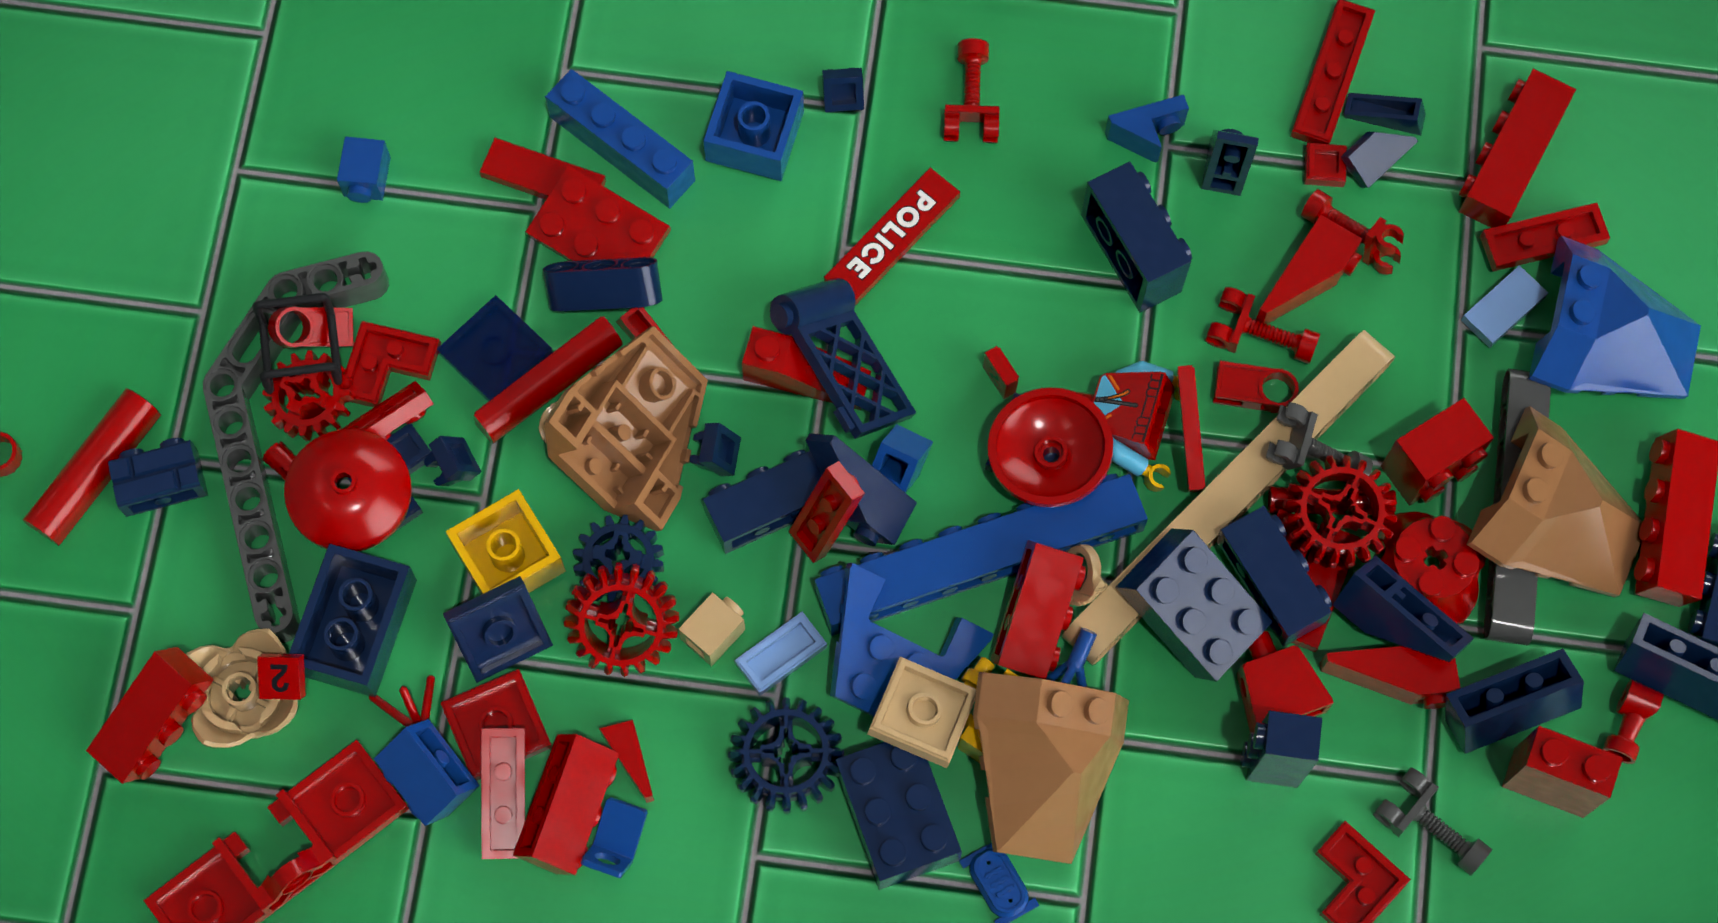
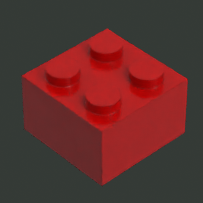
[1381,398,1494,506]

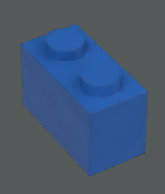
[374,719,480,826]

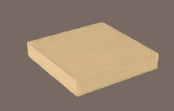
[867,657,976,768]

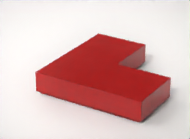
[344,321,441,408]
[1315,821,1411,923]

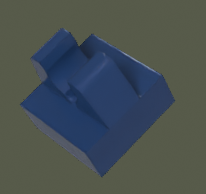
[822,68,864,112]
[690,423,741,476]
[424,436,482,486]

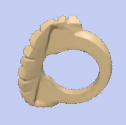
[1068,544,1109,606]

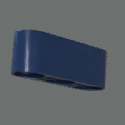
[543,257,663,311]

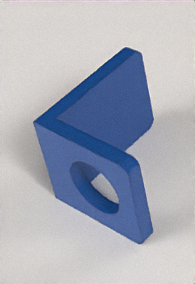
[581,797,648,878]

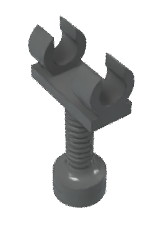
[1266,402,1373,483]
[1373,767,1493,876]

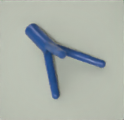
[1046,628,1097,687]

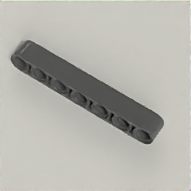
[1484,368,1551,646]

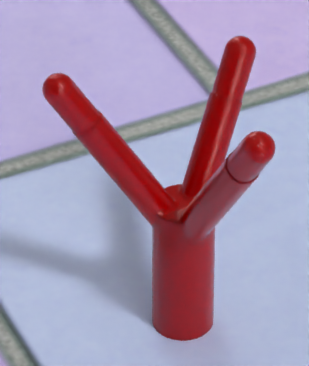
[369,675,435,727]

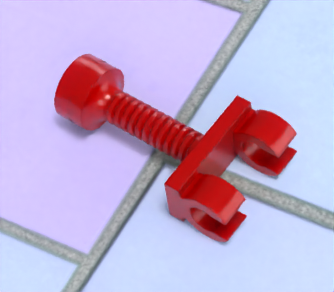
[944,38,1000,143]
[1301,189,1404,275]
[1205,287,1320,364]

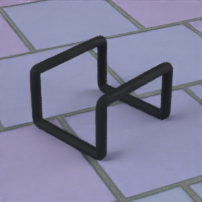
[252,293,342,394]

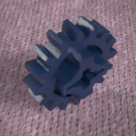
[573,515,665,606]

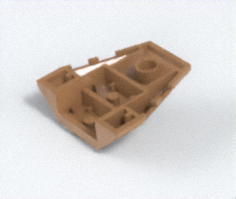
[544,326,708,531]
[1467,406,1643,597]
[973,672,1129,864]

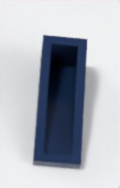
[1344,93,1426,136]

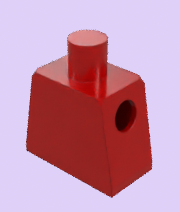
[1237,631,1334,732]

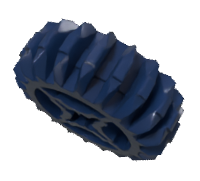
[728,697,844,814]

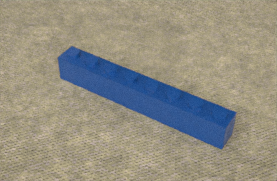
[815,474,1148,636]

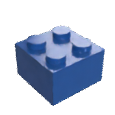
[703,71,804,181]

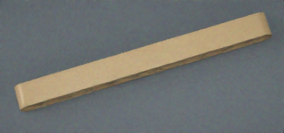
[1062,330,1395,666]

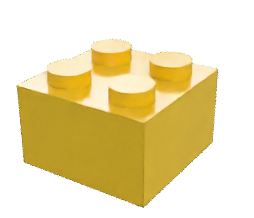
[445,489,566,595]

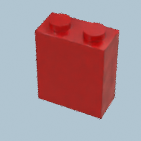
[1502,726,1623,818]

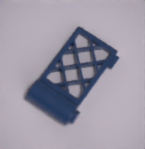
[770,278,916,439]

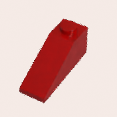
[1256,215,1363,324]
[742,326,872,410]
[1319,646,1460,709]

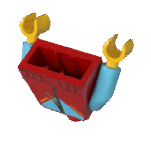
[1077,361,1196,492]

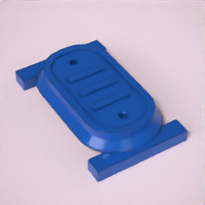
[959,843,1039,923]

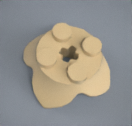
[186,629,298,748]

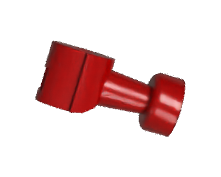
[1602,679,1664,764]

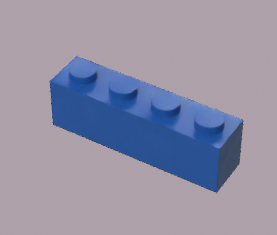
[545,69,695,209]

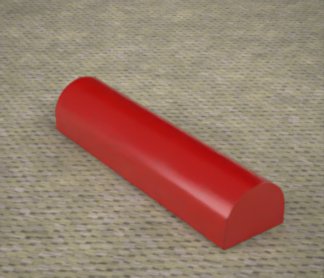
[474,316,623,444]
[23,388,161,546]

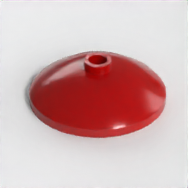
[988,387,1113,507]
[284,429,412,551]

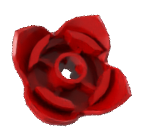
[1381,512,1486,624]

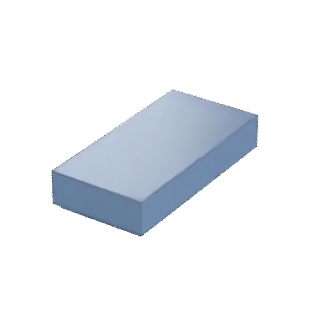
[1461,265,1548,348]
[734,611,827,696]

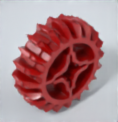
[1282,455,1398,568]
[564,562,679,677]

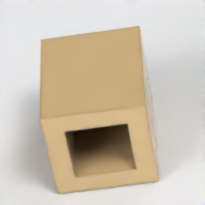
[678,592,745,667]

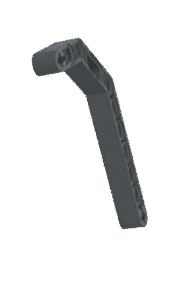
[203,251,389,643]

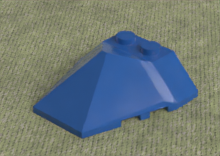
[1528,236,1701,399]

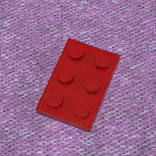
[525,165,671,261]

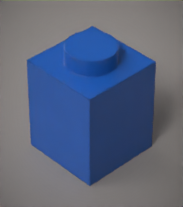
[337,136,391,203]
[872,424,933,493]

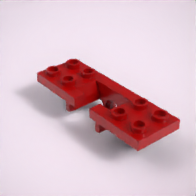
[143,740,409,923]

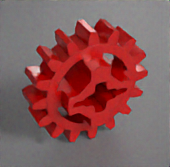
[262,350,355,441]

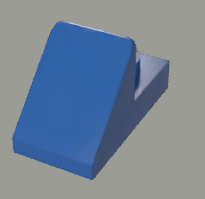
[1105,94,1189,162]

